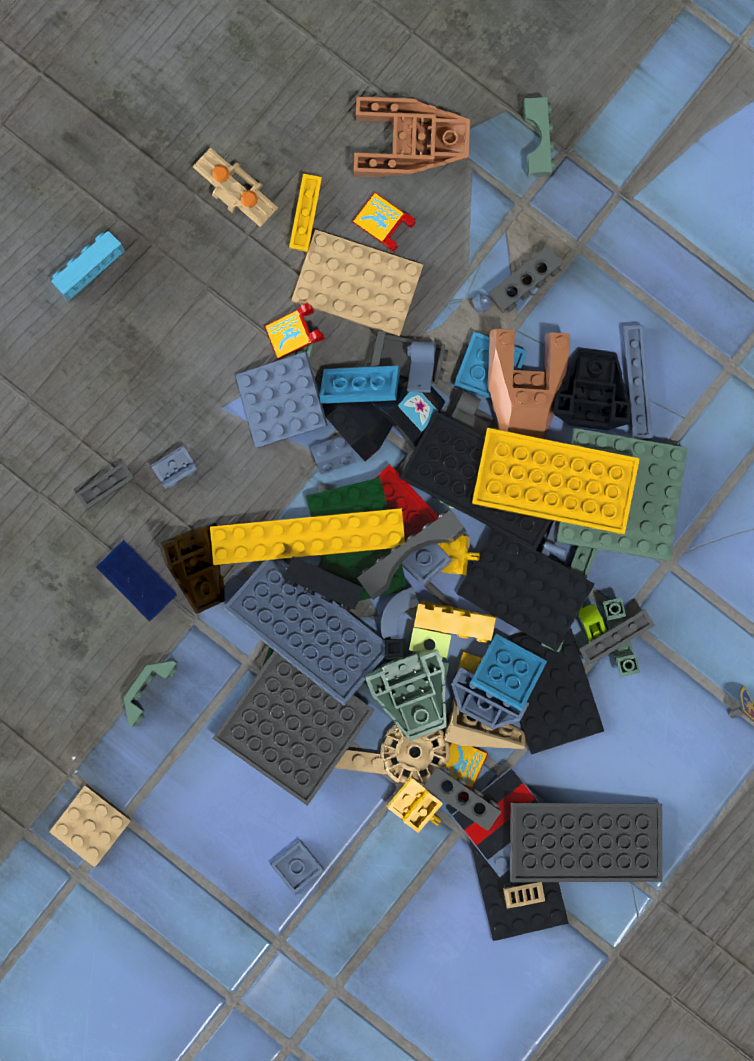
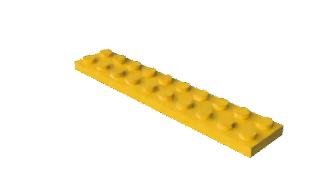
[210,508,405,565]

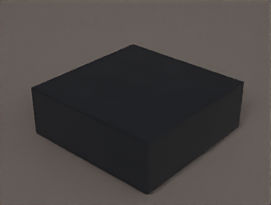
[385,639,405,660]

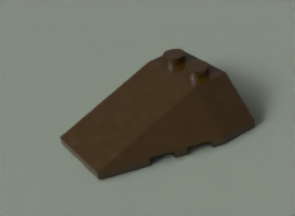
[160,523,225,614]

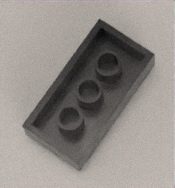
[283,556,364,612]

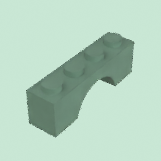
[523,97,555,177]

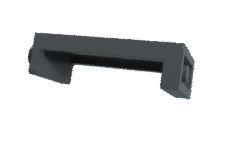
[371,331,448,384]

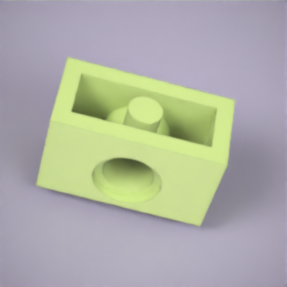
[409,628,451,659]

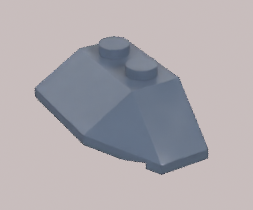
[451,667,529,729]

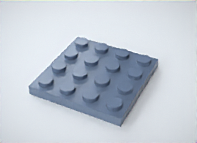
[235,352,328,448]

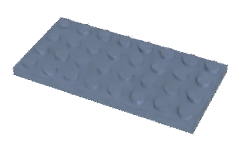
[223,559,385,706]

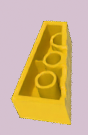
[414,601,497,643]

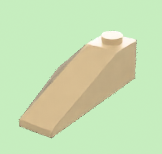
[444,698,525,749]

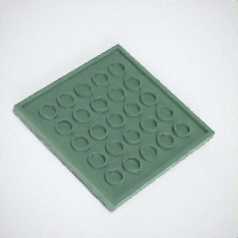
[556,428,687,562]

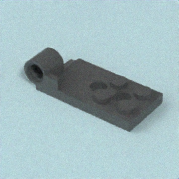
[451,391,494,437]

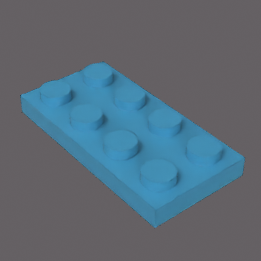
[319,366,400,403]

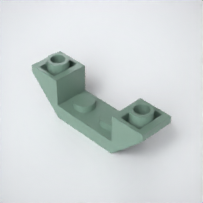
[603,597,640,677]
[124,661,178,727]

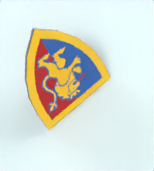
[729,686,754,722]

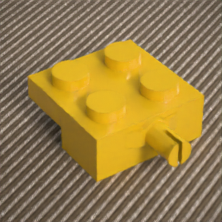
[438,536,480,576]
[387,777,443,833]

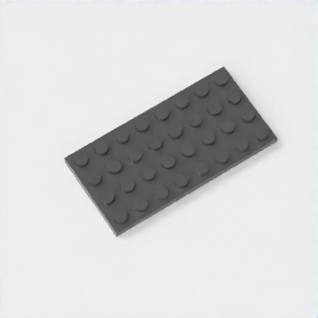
[510,803,662,882]

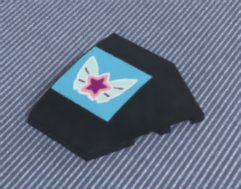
[369,380,446,450]

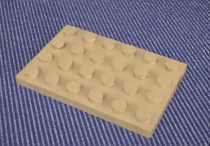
[291,230,423,337]

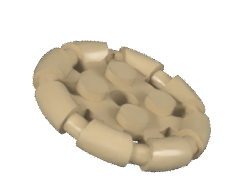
[380,724,450,786]

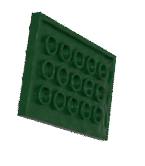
[306,477,408,605]

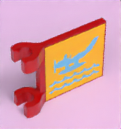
[352,192,416,253]
[265,302,325,360]
[445,743,488,801]

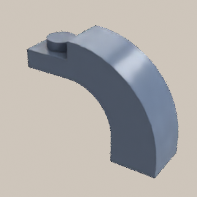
[381,587,419,640]

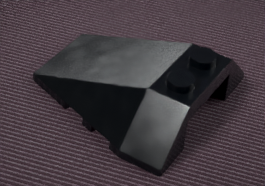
[553,348,631,430]
[322,384,399,462]

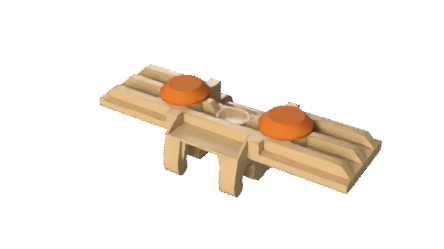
[193,147,278,227]

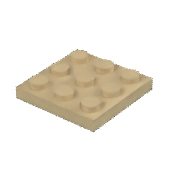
[49,785,131,867]

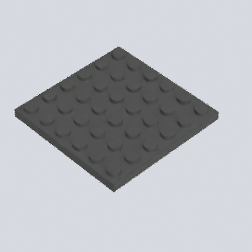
[212,651,375,806]

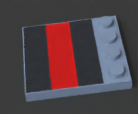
[451,767,540,877]

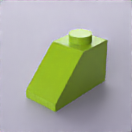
[578,603,606,643]

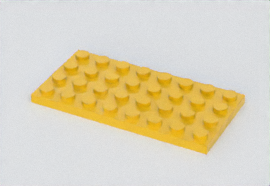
[472,428,640,535]

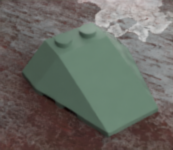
[365,649,446,741]

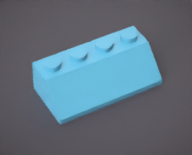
[51,231,125,301]

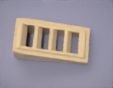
[503,882,545,909]

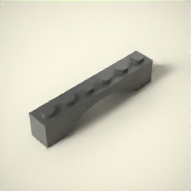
[357,510,467,600]

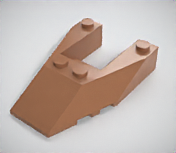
[354,97,470,177]
[488,329,570,439]

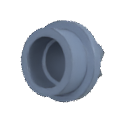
[473,294,492,313]

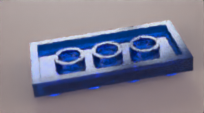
[96,540,177,622]

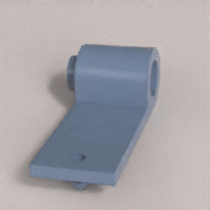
[407,341,436,393]

